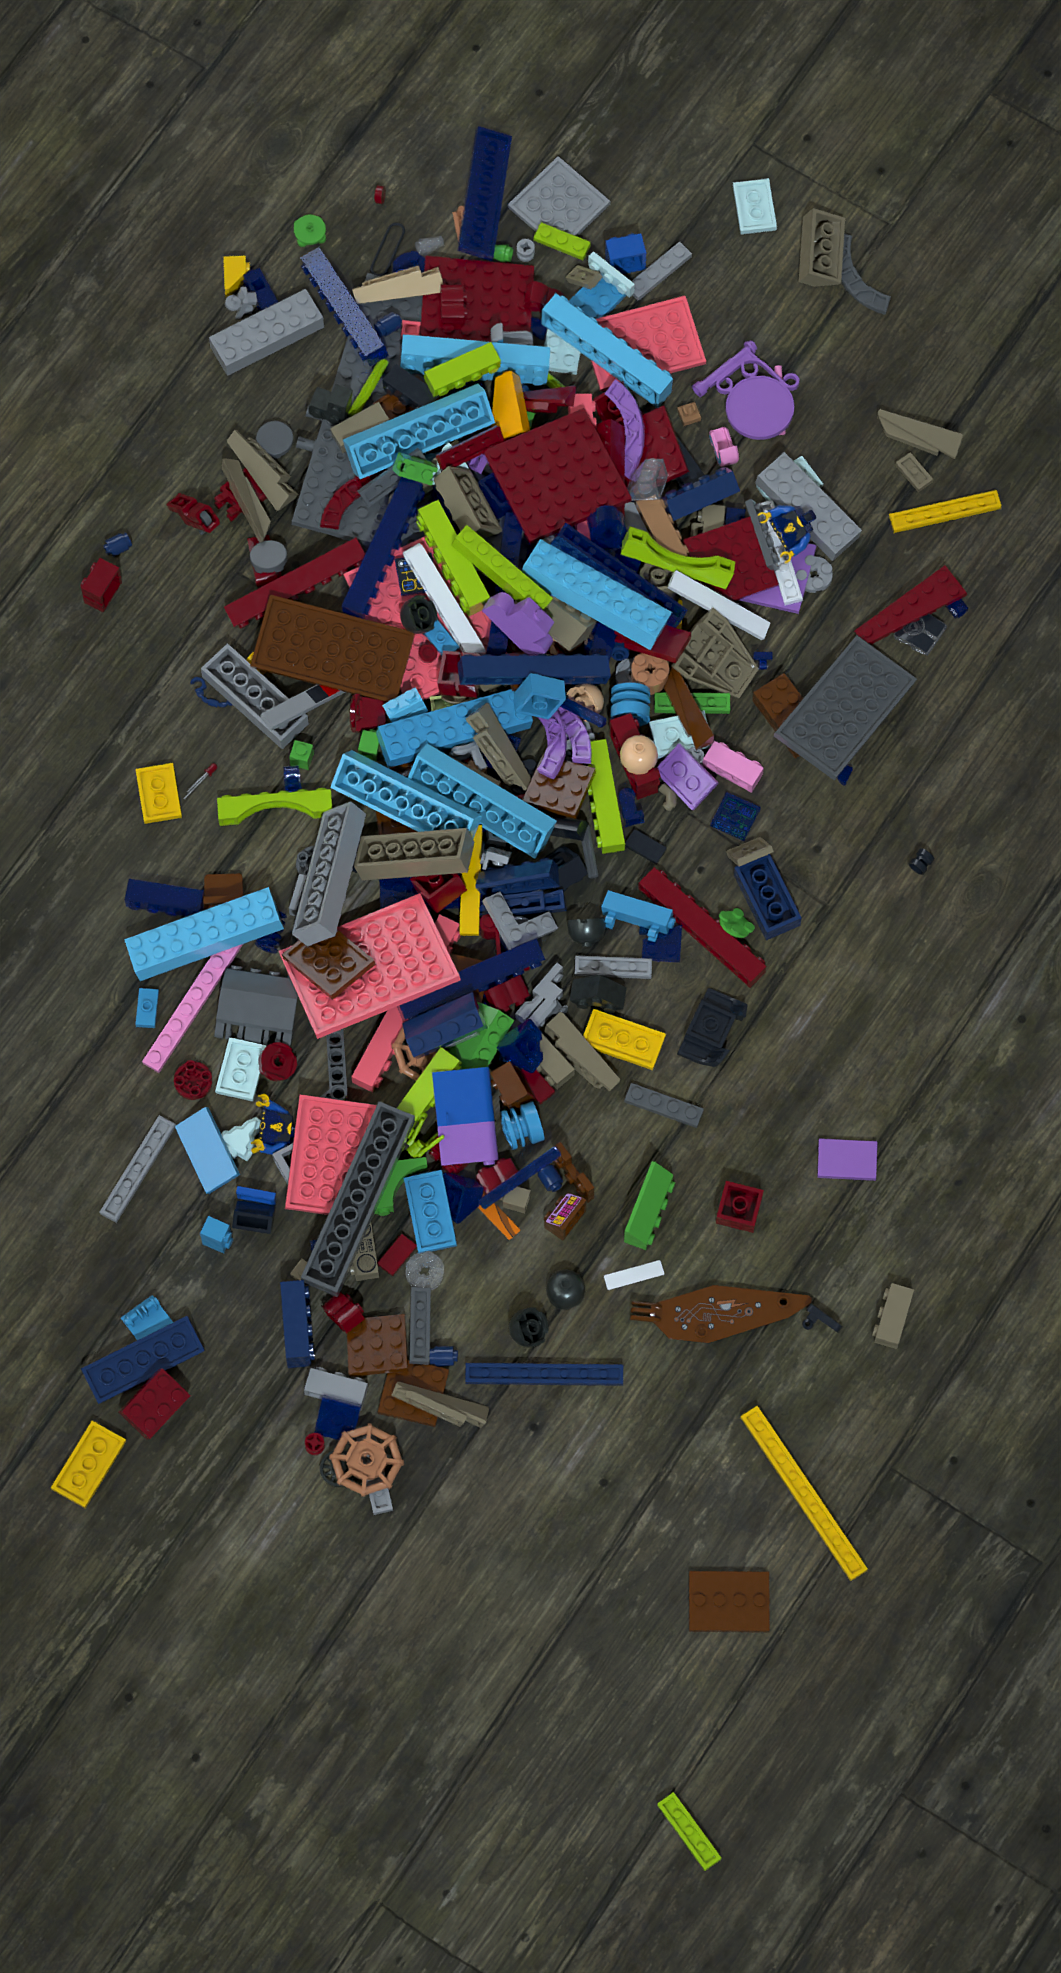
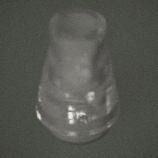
[415,236,444,256]

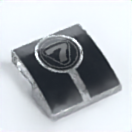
[893,614,947,656]

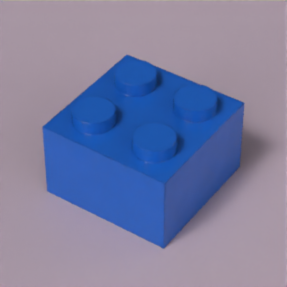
[605,234,646,274]

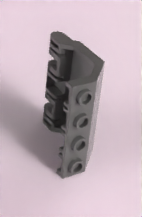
[214,965,298,1048]

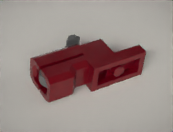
[166,493,220,535]

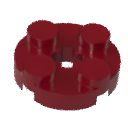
[258,1042,297,1081]

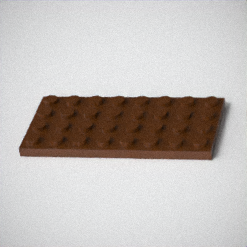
[250,595,415,703]

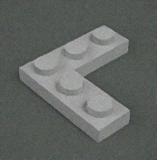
[482,892,558,951]

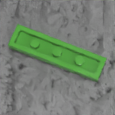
[655,693,730,714]

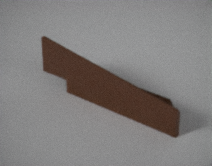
[664,667,714,751]

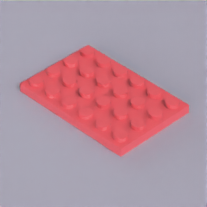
[591,296,706,392]
[285,1095,377,1215]

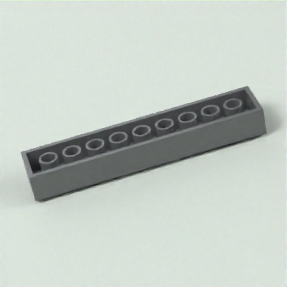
[301,1101,415,1297]

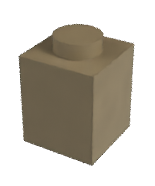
[500,1184,531,1214]

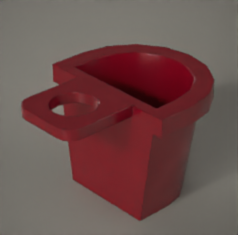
[349,694,386,733]

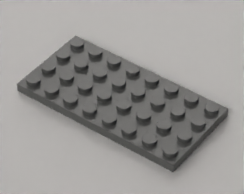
[774,635,917,781]

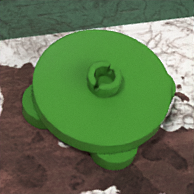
[294,215,326,247]
[719,908,755,938]

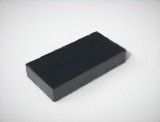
[625,829,667,865]

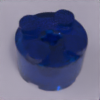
[587,505,627,549]

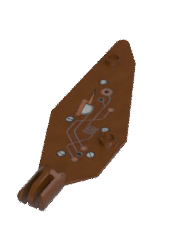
[630,1285,812,1343]

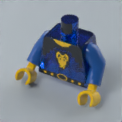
[757,505,816,564]
[251,1094,295,1155]

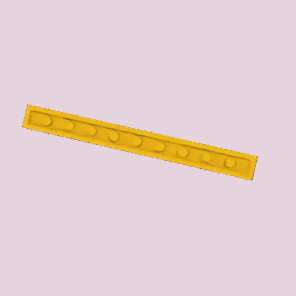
[741,1406,868,1581]

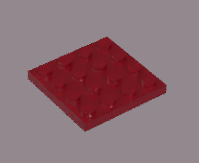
[622,406,689,492]
[683,516,779,602]

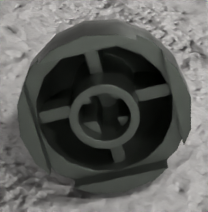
[400,596,437,634]
[568,919,606,947]
[546,1269,585,1310]
[509,1307,549,1347]

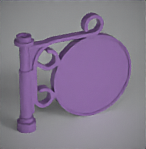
[692,340,799,440]

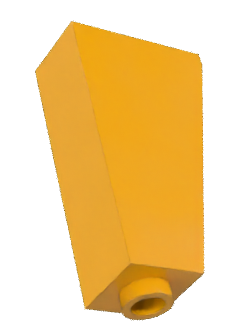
[491,371,530,441]

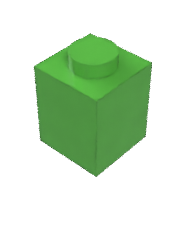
[358,729,380,761]
[289,740,314,770]

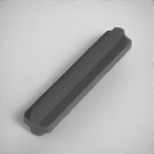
[582,824,598,878]

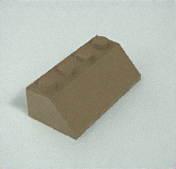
[799,208,845,287]
[433,466,503,539]
[514,592,597,651]

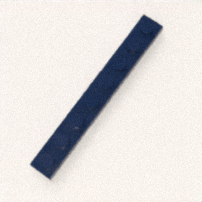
[465,1363,623,1386]

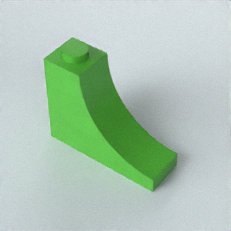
[375,1157,427,1216]

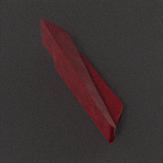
[523,386,576,413]

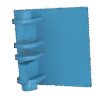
[121,1295,173,1340]

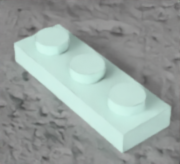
[588,252,635,297]

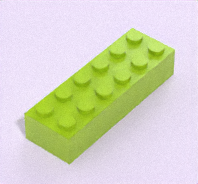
[416,500,490,616]

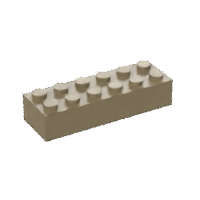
[354,828,475,881]

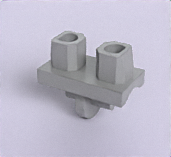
[225,287,257,319]

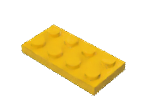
[583,1009,666,1070]
[51,1421,126,1509]

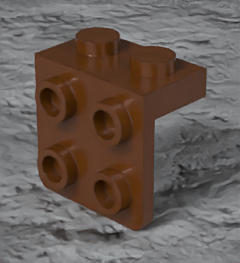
[204,873,243,910]

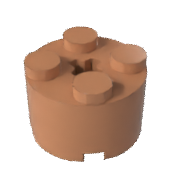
[631,653,669,695]

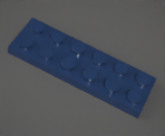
[81,1316,204,1404]

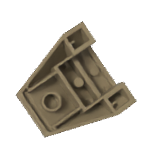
[672,608,759,699]

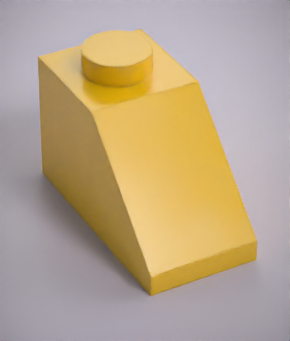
[224,256,250,298]

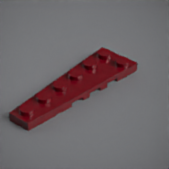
[854,565,967,645]

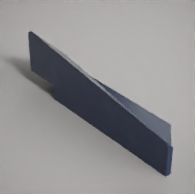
[480,889,567,919]

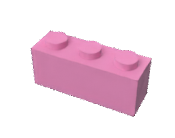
[703,741,764,793]

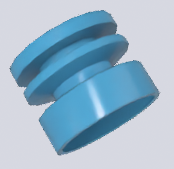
[611,683,650,726]
[501,1102,545,1150]

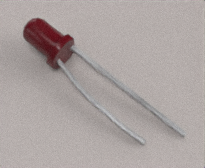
[184,763,217,799]

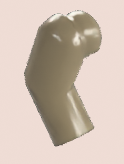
[659,783,677,811]

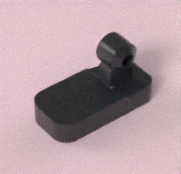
[802,1303,843,1333]

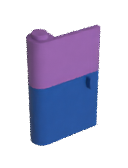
[432,1067,499,1166]

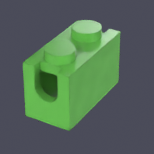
[392,452,438,486]

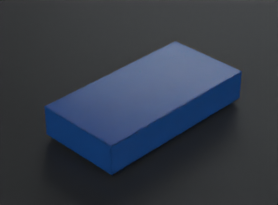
[236,1186,277,1205]

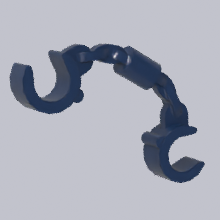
[190,677,232,708]

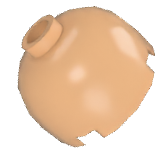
[566,684,604,721]
[620,735,658,774]

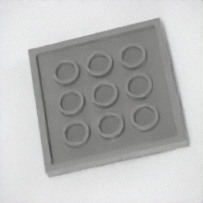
[508,157,610,253]

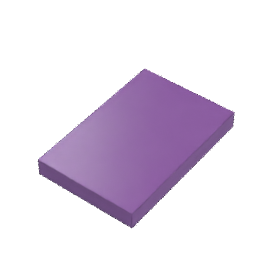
[657,743,719,810]
[817,1139,877,1181]

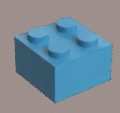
[514,673,566,719]

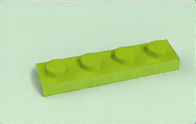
[657,1792,721,1871]

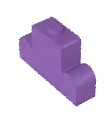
[482,592,554,656]

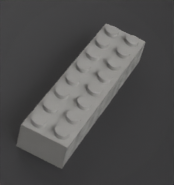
[292,802,366,946]

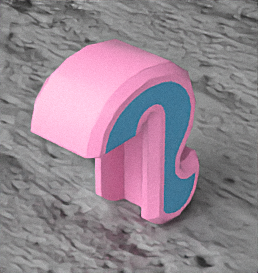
[709,427,739,467]

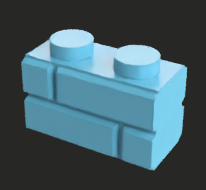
[382,687,428,722]

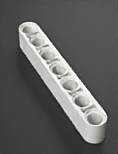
[403,543,486,655]

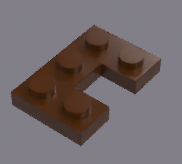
[553,1142,594,1203]

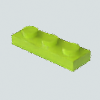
[533,222,591,260]

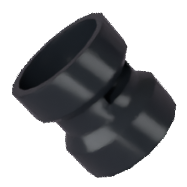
[908,848,935,875]

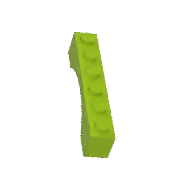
[621,526,735,589]
[217,788,332,826]

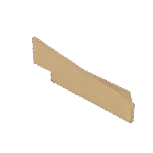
[352,266,443,304]

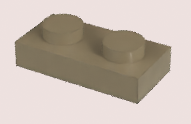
[565,265,603,290]
[895,452,933,492]

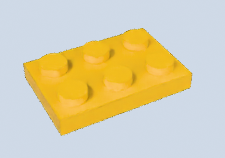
[136,763,182,824]

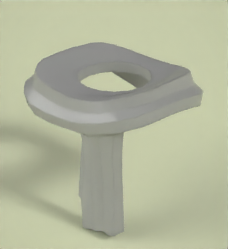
[448,741,488,771]

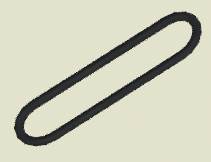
[370,223,405,276]

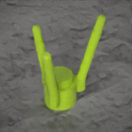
[407,1119,445,1158]

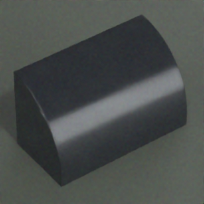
[548,815,588,841]
[232,1201,276,1234]

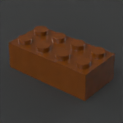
[752,673,803,759]

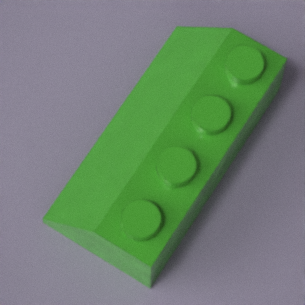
[447,1002,514,1070]
[624,1161,676,1250]

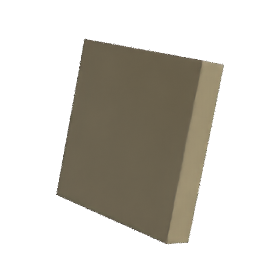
[726,837,774,866]

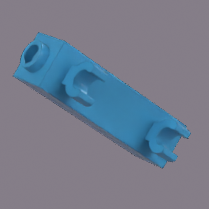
[601,890,675,942]

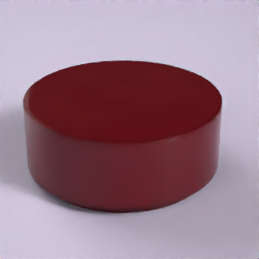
[374,185,386,204]
[419,644,437,663]

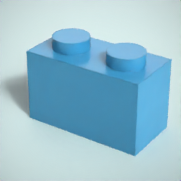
[200,1216,233,1253]

